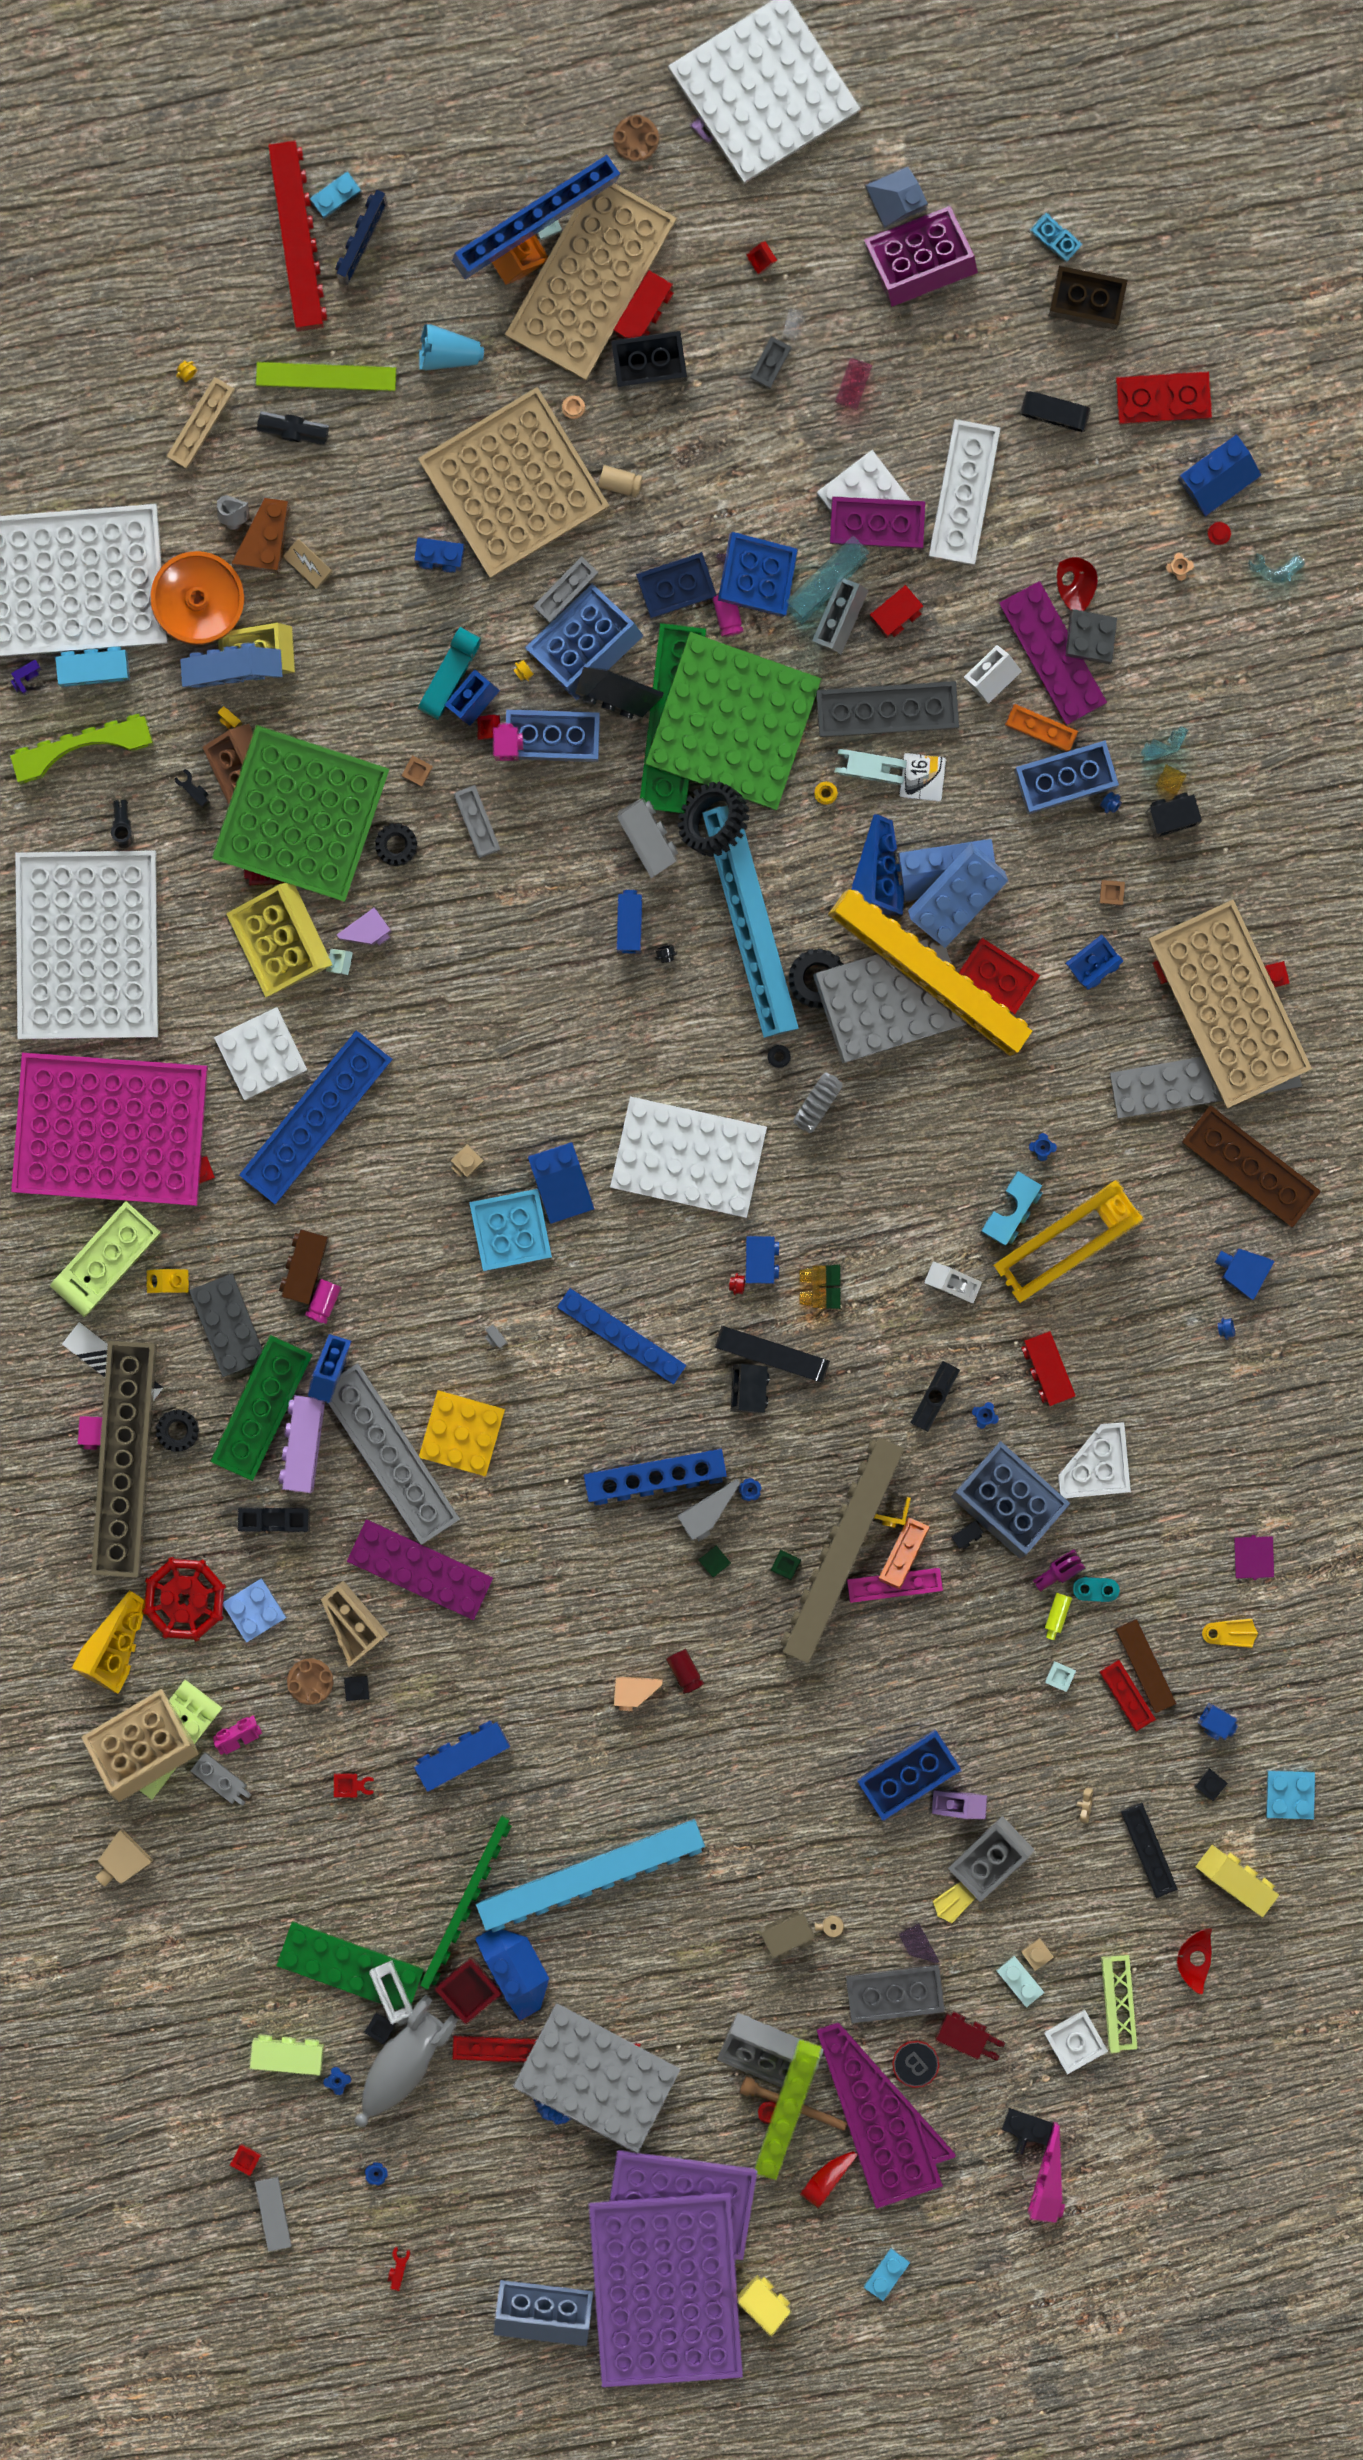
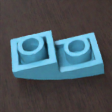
[1029,213,1082,262]

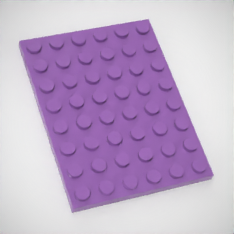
[589,2193,743,2387]

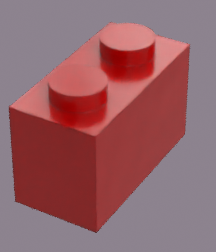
[869,585,923,638]

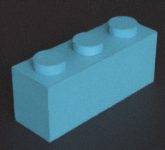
[55,647,130,687]

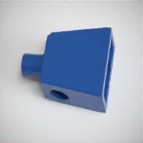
[1214,1249,1275,1300]

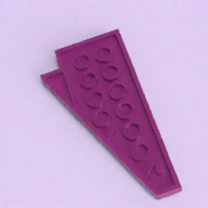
[816,2022,956,2209]

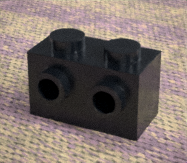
[730,1364,770,1414]

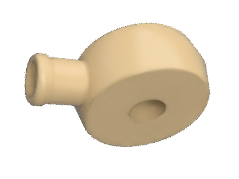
[815,1915,844,1938]

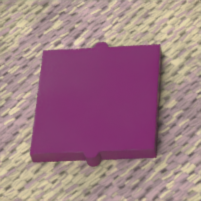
[1234,1535,1274,1580]

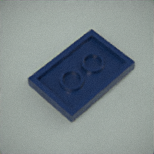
[636,552,717,619]

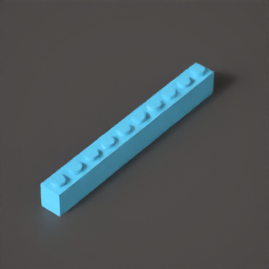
[702,805,799,1038]
[476,1819,705,1932]

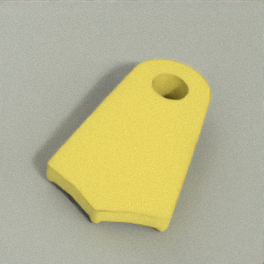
[933,1881,976,1923]

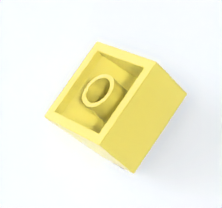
[737,2275,790,2336]

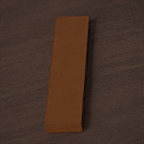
[1115,1619,1177,1714]

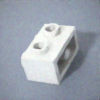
[964,645,1022,704]

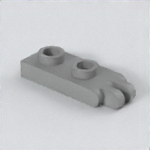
[190,1752,251,1806]

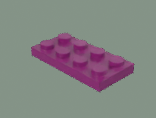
[830,496,926,549]

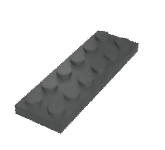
[817,681,959,738]

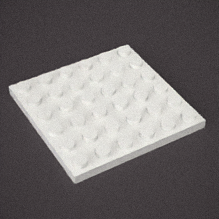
[668,0,861,184]

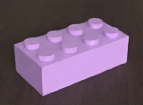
[279,1396,325,1493]

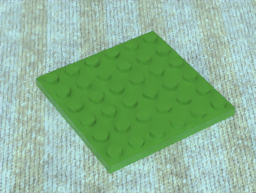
[644,632,822,811]
[212,725,389,902]

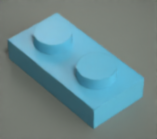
[310,171,361,218]
[864,2248,910,2301]

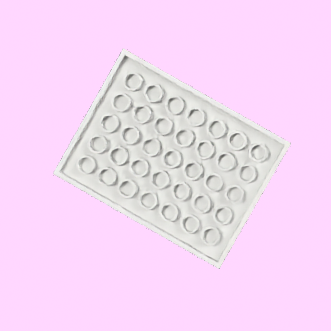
[0,504,168,657]
[15,851,158,1039]

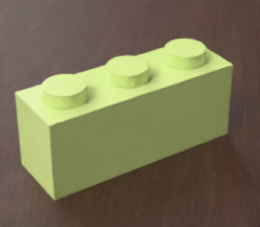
[250,2035,324,2075]

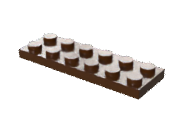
[1181,1105,1321,1228]

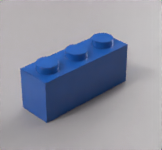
[308,1334,351,1403]

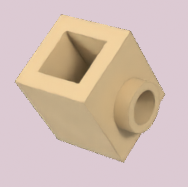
[451,1144,484,1178]

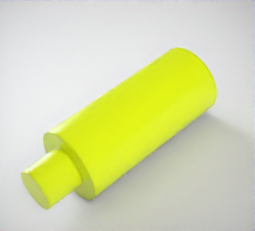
[1045,1592,1072,1640]

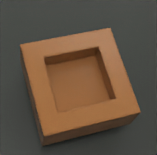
[401,755,433,787]
[1099,880,1125,906]

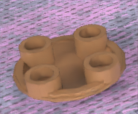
[613,114,659,162]
[287,1658,334,1705]

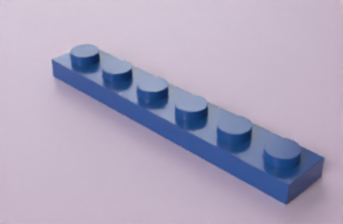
[557,1288,686,1384]

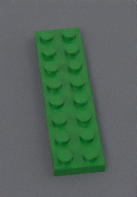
[640,623,706,814]

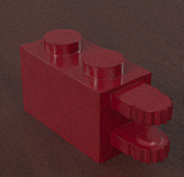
[935,2011,1006,2061]

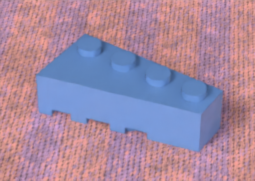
[180,643,283,688]

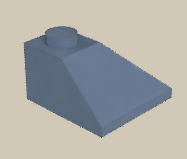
[866,167,928,228]

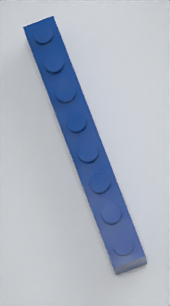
[452,155,620,279]

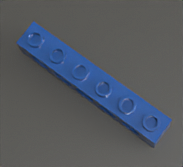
[584,1449,727,1506]

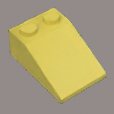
[218,623,295,674]

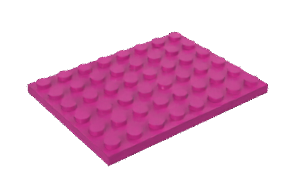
[11,1053,208,1206]

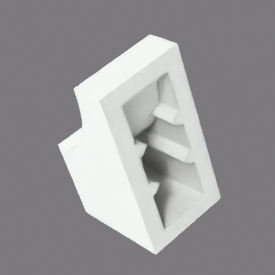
[924,1262,982,1303]

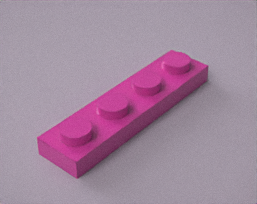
[847,1567,943,1603]

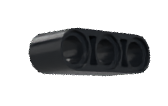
[1020,391,1091,432]

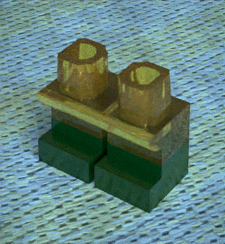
[799,1265,841,1309]

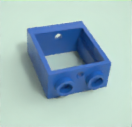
[617,890,642,954]

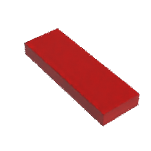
[1099,1659,1156,1732]

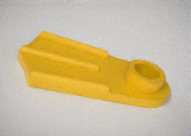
[1202,1618,1258,1648]

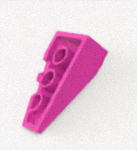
[1027,2121,1065,2223]

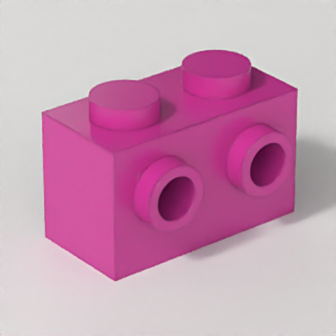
[494,724,523,761]

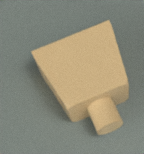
[95,1828,153,1886]

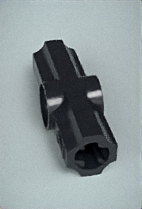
[257,411,329,446]
[910,1361,960,1432]

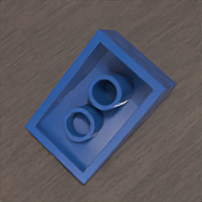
[528,1142,594,1224]

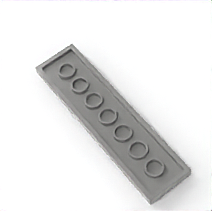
[1110,1057,1302,1119]
[328,1363,460,1545]

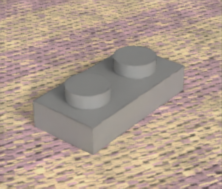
[485,1324,508,1349]

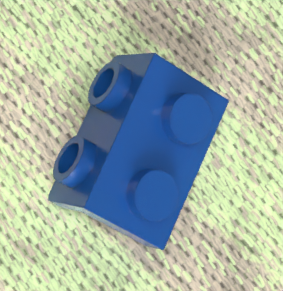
[1065,934,1124,990]

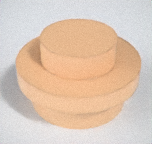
[562,396,585,419]

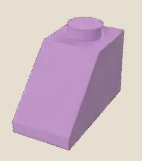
[337,908,392,946]
[932,1790,987,1819]

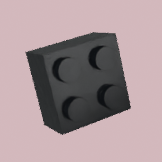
[1146,792,1202,839]

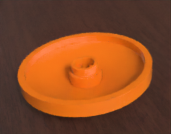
[150,551,244,645]

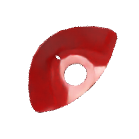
[1057,557,1098,611]
[1177,1928,1212,1995]

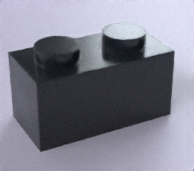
[951,1520,984,1550]

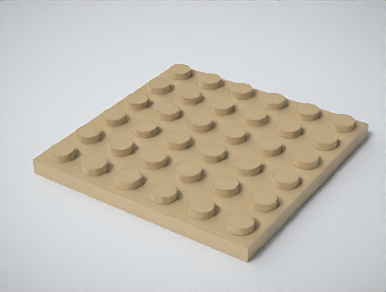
[418,387,609,579]

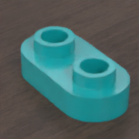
[1072,1577,1120,1602]

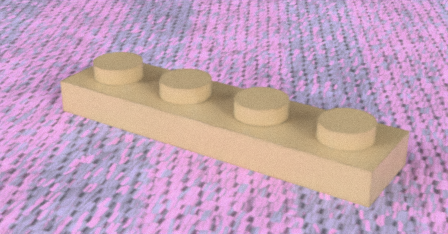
[167,377,235,469]

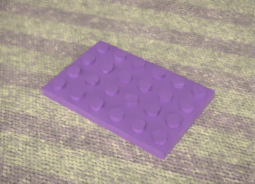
[609,2150,757,2260]

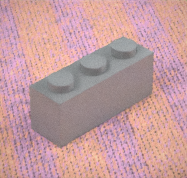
[812,577,868,655]

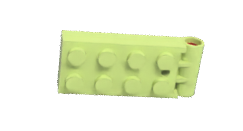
[50,1201,162,1317]
[139,1680,222,1800]

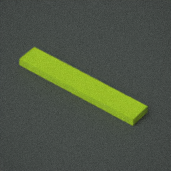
[256,362,396,392]

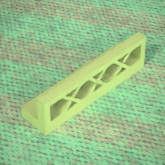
[1101,1955,1137,2053]

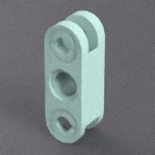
[834,749,907,785]

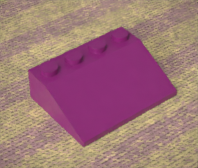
[864,206,978,307]

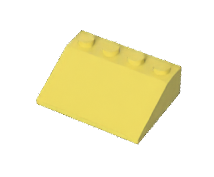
[226,883,333,997]

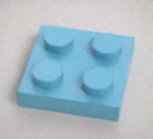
[1266,1771,1315,1819]

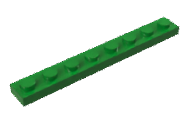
[420,1815,512,1989]

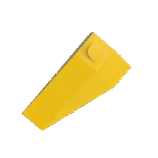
[71,1591,145,1694]

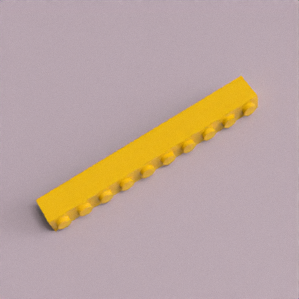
[828,889,1032,1056]

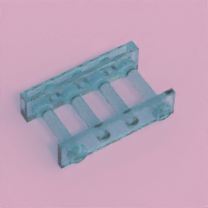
[786,536,870,625]

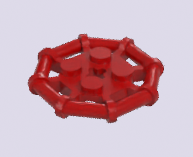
[142,1557,226,1642]

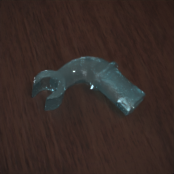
[1248,553,1305,583]

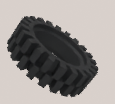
[678,782,749,857]

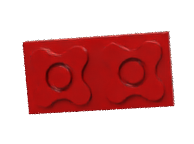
[1116,371,1212,425]

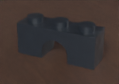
[238,1507,310,1532]

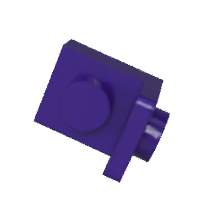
[11,660,42,695]

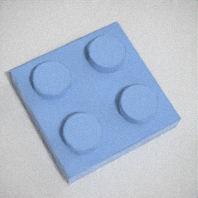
[223,1578,287,1643]

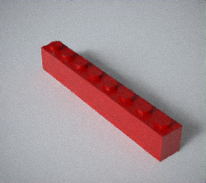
[268,140,328,332]

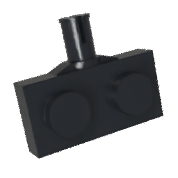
[1001,2108,1054,2155]

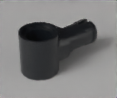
[111,800,134,848]

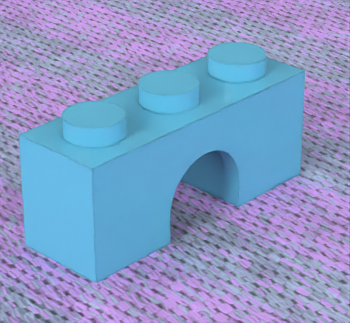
[981,1171,1043,1246]

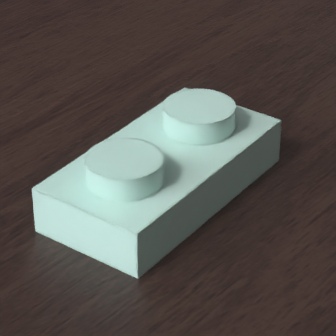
[996,1956,1044,2007]

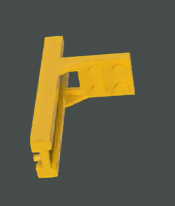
[993,1180,1144,1303]

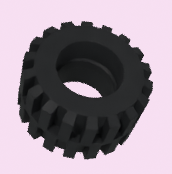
[788,948,844,1008]

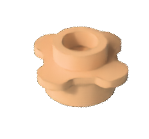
[1166,553,1194,581]

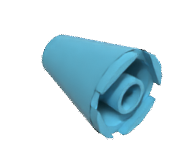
[419,324,484,371]

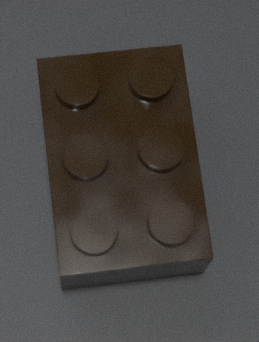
[1048,266,1128,330]

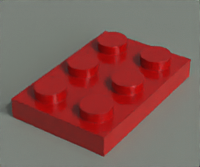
[959,938,1040,1015]

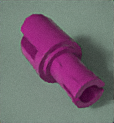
[1033,1549,1086,1592]

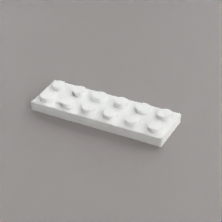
[929,419,1000,566]

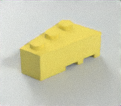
[1196,1845,1279,1918]

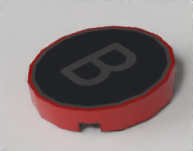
[893,2040,939,2088]

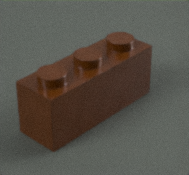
[279,1229,329,1304]

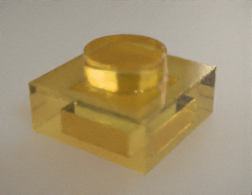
[1155,764,1187,796]

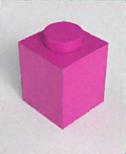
[78,1416,102,1450]

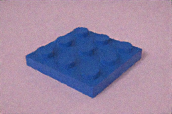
[718,532,798,617]

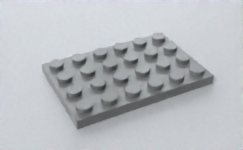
[813,938,968,1064]
[513,2003,681,2153]

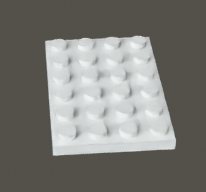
[610,1096,767,1218]

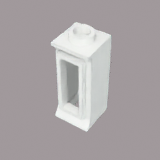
[370,1961,414,2025]

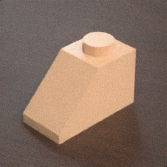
[614,1676,663,1711]

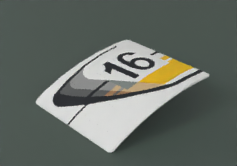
[900,753,946,801]

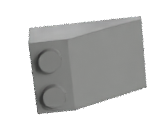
[678,1479,740,1541]
[948,1816,1035,1902]

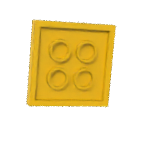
[419,1390,505,1477]

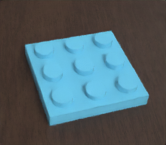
[469,1189,552,1271]

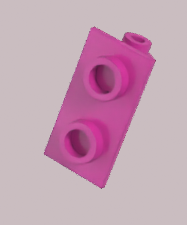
[213,1715,262,1755]

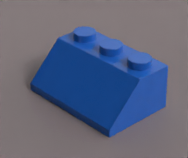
[1178,434,1262,516]

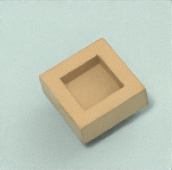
[1021,1938,1054,1971]

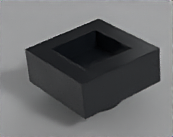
[344,1675,370,1701]
[1195,1768,1228,1801]
[364,2012,396,2045]

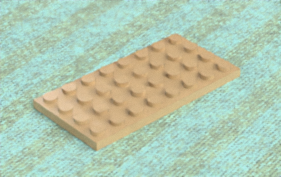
[505,183,677,381]
[1148,900,1312,1109]

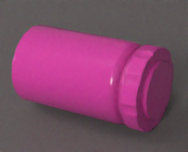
[713,596,744,637]
[305,1278,342,1324]

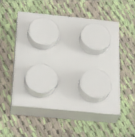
[1044,2009,1108,2074]

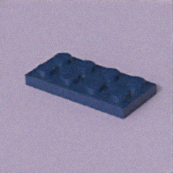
[335,190,387,286]

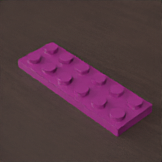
[999,581,1107,726]
[346,1519,493,1620]

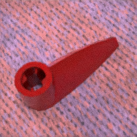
[799,2151,858,2209]

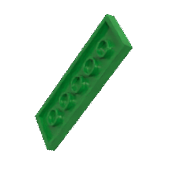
[210,1335,313,1481]
[276,1921,424,2010]

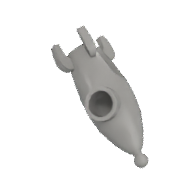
[355,1995,459,2127]

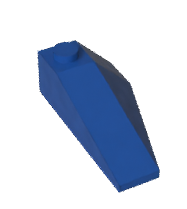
[852,814,904,916]

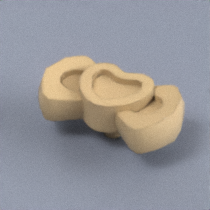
[1077,1788,1094,1824]

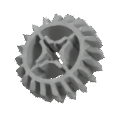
[794,1072,842,1133]

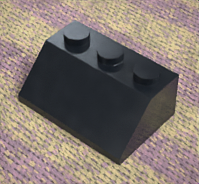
[611,331,687,391]
[575,667,664,720]

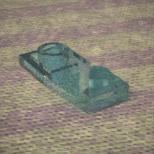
[1140,726,1188,764]

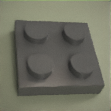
[1065,609,1117,664]

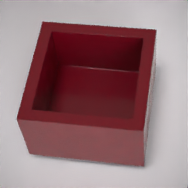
[435,1956,502,2025]

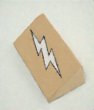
[283,539,333,589]

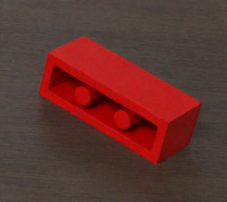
[613,270,674,339]
[1021,1331,1076,1406]

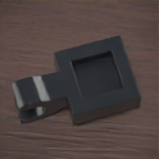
[174,769,210,809]

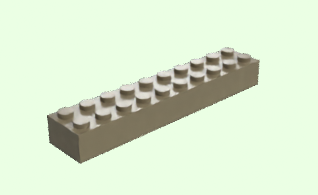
[91,1340,157,1578]
[780,1437,905,1663]

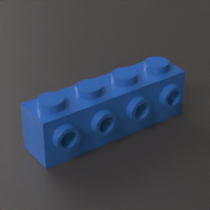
[414,1720,511,1792]

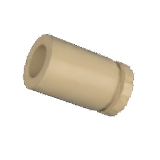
[598,465,643,498]

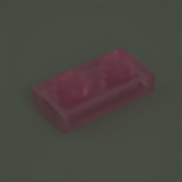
[835,358,872,410]

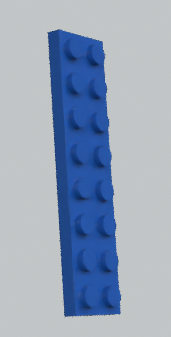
[239,1030,393,1205]

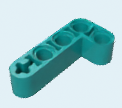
[418,627,482,720]

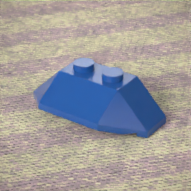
[475,1929,549,2020]

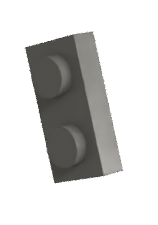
[750,336,792,389]

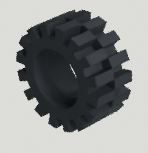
[375,823,418,866]
[156,1410,199,1452]

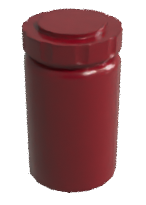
[666,1648,704,1694]

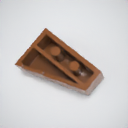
[231,498,290,574]

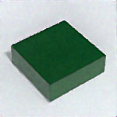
[698,1545,731,1578]
[770,1549,801,1580]

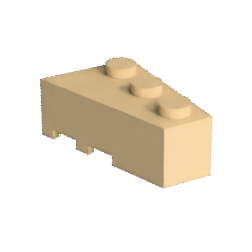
[321,1580,388,1667]

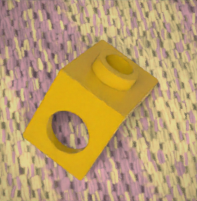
[146,1269,189,1293]
[874,1497,911,1528]

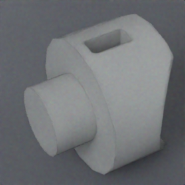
[217,495,249,530]

